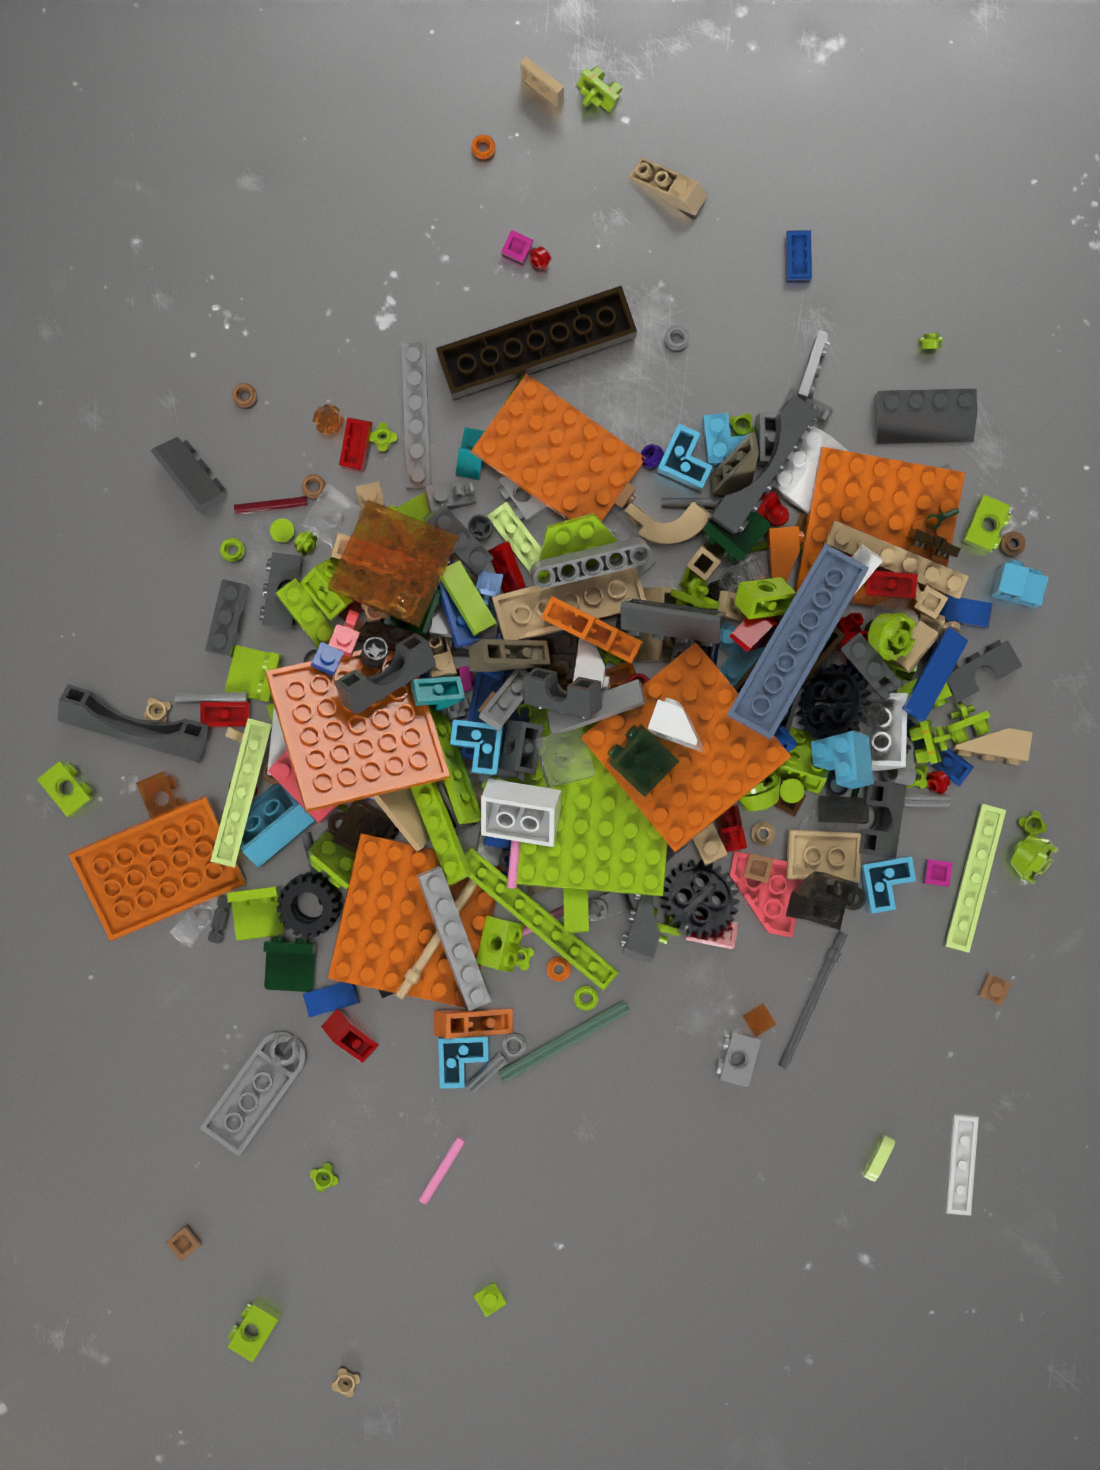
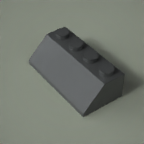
[875,388,977,444]
[620,598,726,647]

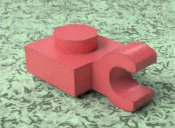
[328,610,360,657]

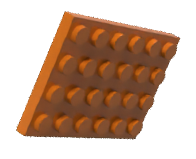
[471,373,646,521]
[68,795,246,941]

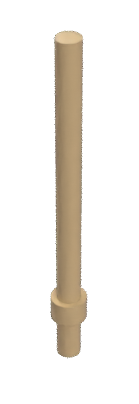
[395,879,477,1000]

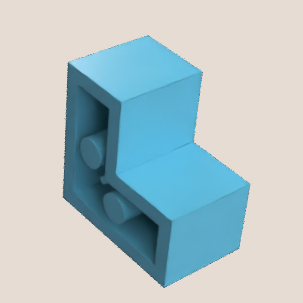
[702,413,748,468]
[657,423,713,492]
[990,560,1049,608]
[719,620,765,686]
[450,719,504,776]
[811,731,874,789]
[861,856,916,914]
[438,1035,489,1089]

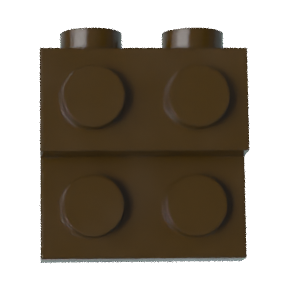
[527,630,579,684]
[332,800,399,853]

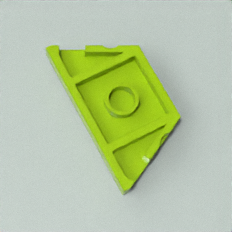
[537,513,620,579]

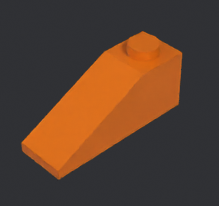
[766,526,804,582]
[434,1008,513,1039]

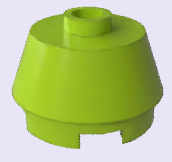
[868,613,916,661]
[739,771,781,811]
[1010,835,1059,884]

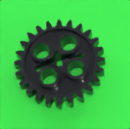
[796,663,872,740]
[659,859,740,939]

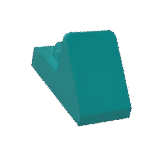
[455,427,485,480]
[411,676,465,712]

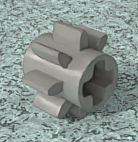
[441,697,470,721]

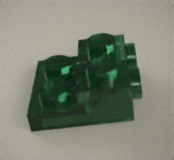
[607,724,679,797]

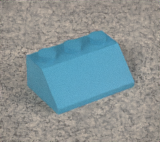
[240,783,315,868]

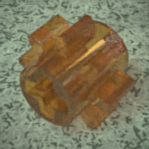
[312,404,344,435]

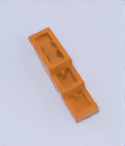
[541,596,643,664]

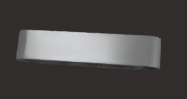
[530,537,652,589]

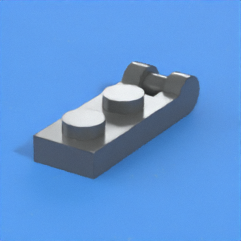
[840,632,904,701]

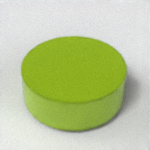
[270,518,295,544]
[779,779,804,803]

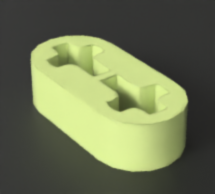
[863,1135,895,1182]

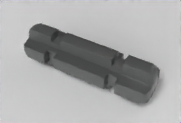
[208,895,231,944]

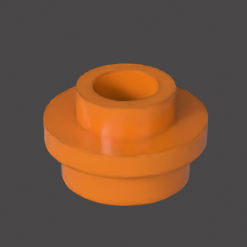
[471,135,495,159]
[546,957,571,981]

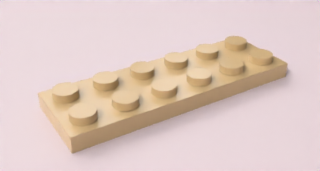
[492,567,646,640]

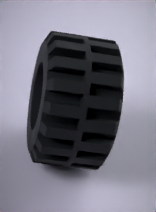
[277,872,343,938]

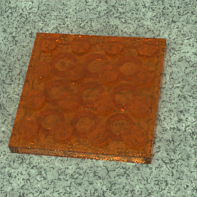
[328,500,459,627]

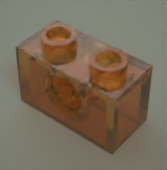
[136,771,185,818]

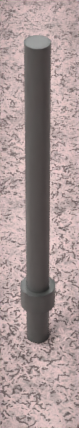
[779,931,848,1069]

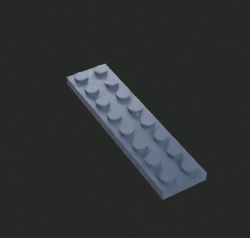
[727,544,869,740]

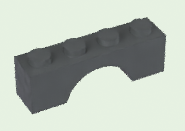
[335,633,436,715]

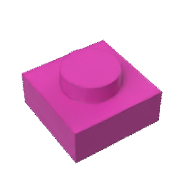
[501,230,533,264]
[456,666,475,693]
[924,859,953,887]

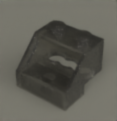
[786,871,858,930]

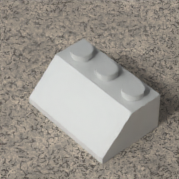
[771,426,848,514]
[857,693,908,771]
[648,698,704,752]
[481,779,561,847]

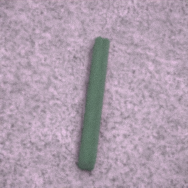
[498,1001,630,1082]

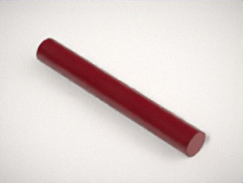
[234,496,308,514]

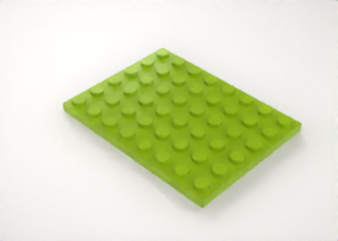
[516,690,668,897]

